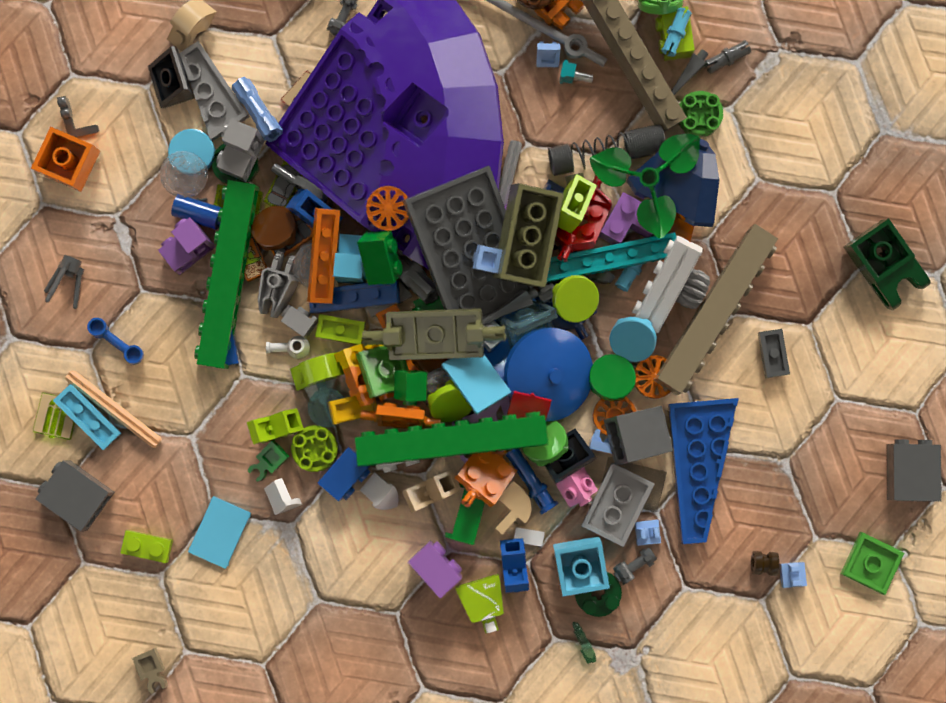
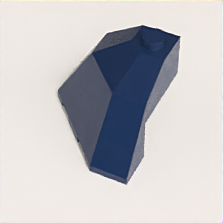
[627,139,720,227]

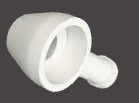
[266,336,310,359]

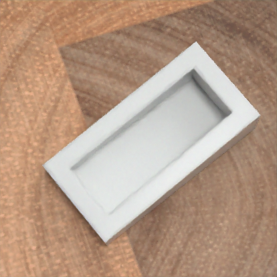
[514,527,545,547]

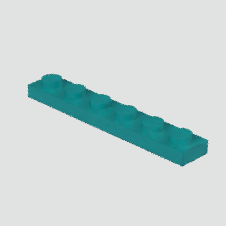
[546,232,676,284]

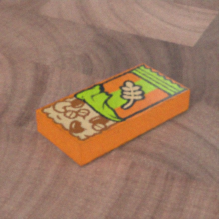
[245,235,267,282]

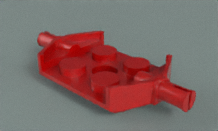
[555,175,612,262]

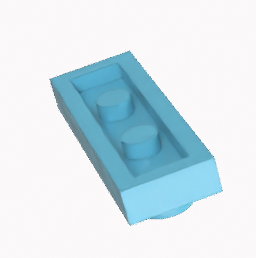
[53,384,122,450]

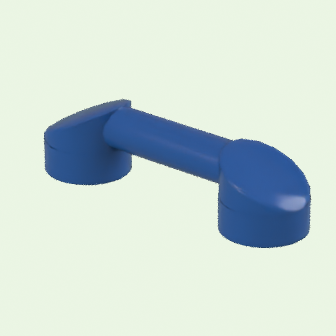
[87,318,144,365]

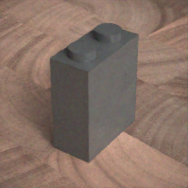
[604,405,673,465]
[886,439,942,502]
[35,460,115,532]

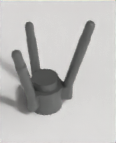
[44,255,84,309]

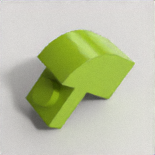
[290,352,344,391]
[246,408,304,445]

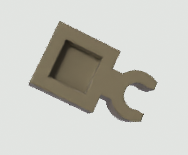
[132,648,168,694]

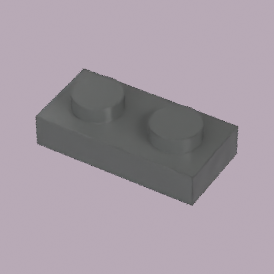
[758,329,790,378]

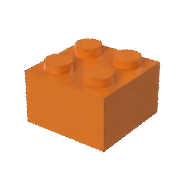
[31,126,100,192]

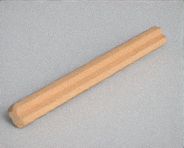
[65,370,162,448]

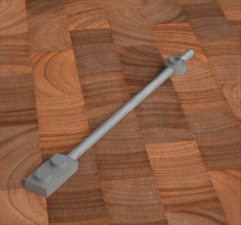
[486,0,607,67]

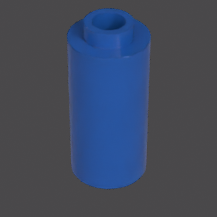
[171,194,222,230]

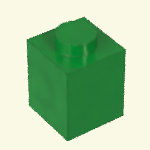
[394,370,427,405]

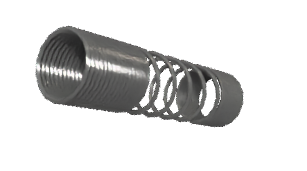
[548,124,665,176]

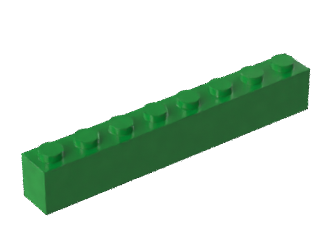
[194,180,259,369]
[355,412,549,467]

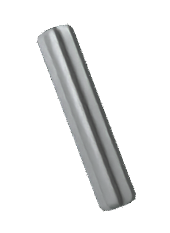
[499,140,522,206]

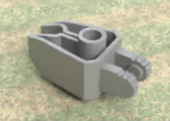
[258,251,299,318]

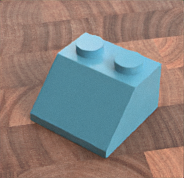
[553,536,610,597]

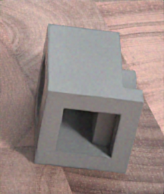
[281,305,318,339]

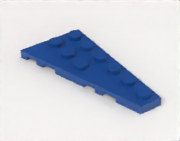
[668,398,739,544]

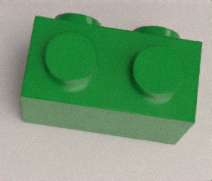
[357,230,403,285]

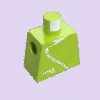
[456,574,504,633]

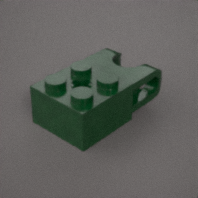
[843,218,931,310]

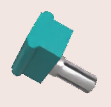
[559,60,593,84]

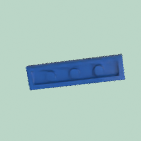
[309,280,401,314]

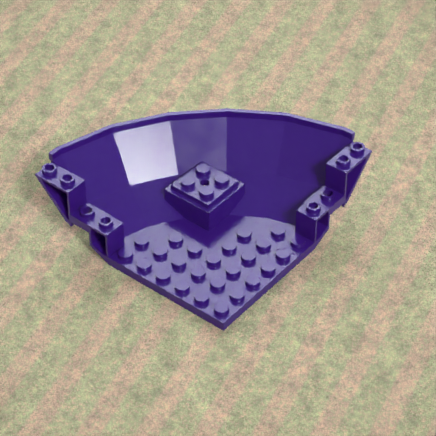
[265,0,504,270]

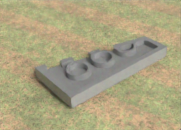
[179,41,250,142]

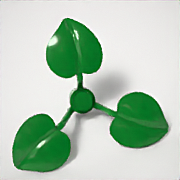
[590,133,700,239]

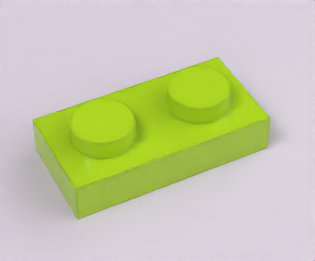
[315,314,366,345]
[120,530,173,563]

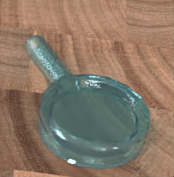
[308,382,344,428]

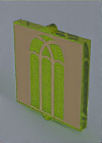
[32,392,75,440]

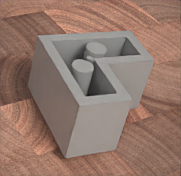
[216,119,264,182]

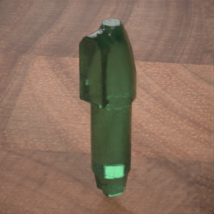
[572,622,596,664]

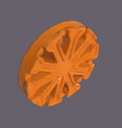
[366,186,409,231]
[634,355,670,399]
[593,397,636,436]

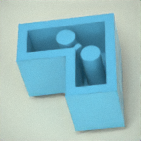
[333,234,366,284]

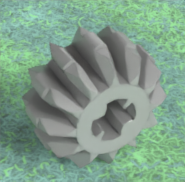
[676,269,710,309]

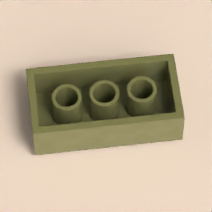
[492,183,564,287]

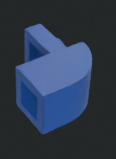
[500,538,529,593]

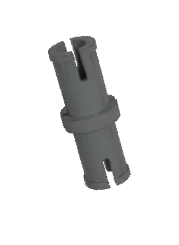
[705,40,751,74]

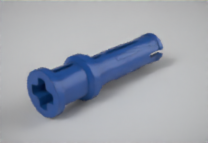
[505,449,559,515]

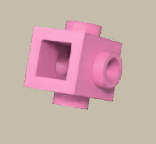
[555,467,598,508]

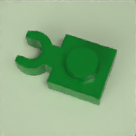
[248,440,290,482]

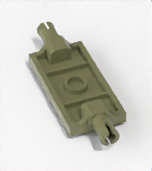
[362,308,506,360]

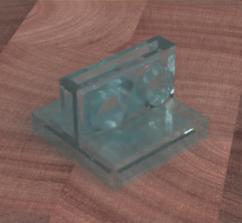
[495,298,558,349]

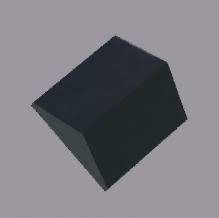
[148,46,195,108]
[544,428,597,483]

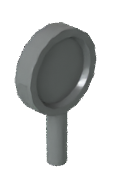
[271,164,329,203]

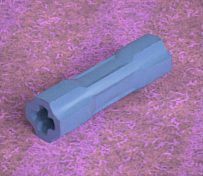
[232,77,283,142]

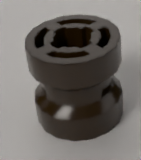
[751,551,780,576]

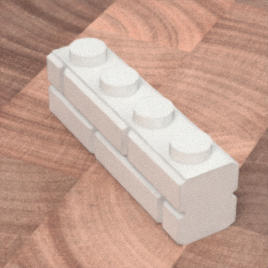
[632,236,702,333]

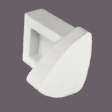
[360,472,399,510]
[264,478,302,515]

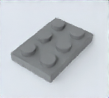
[581,463,655,547]

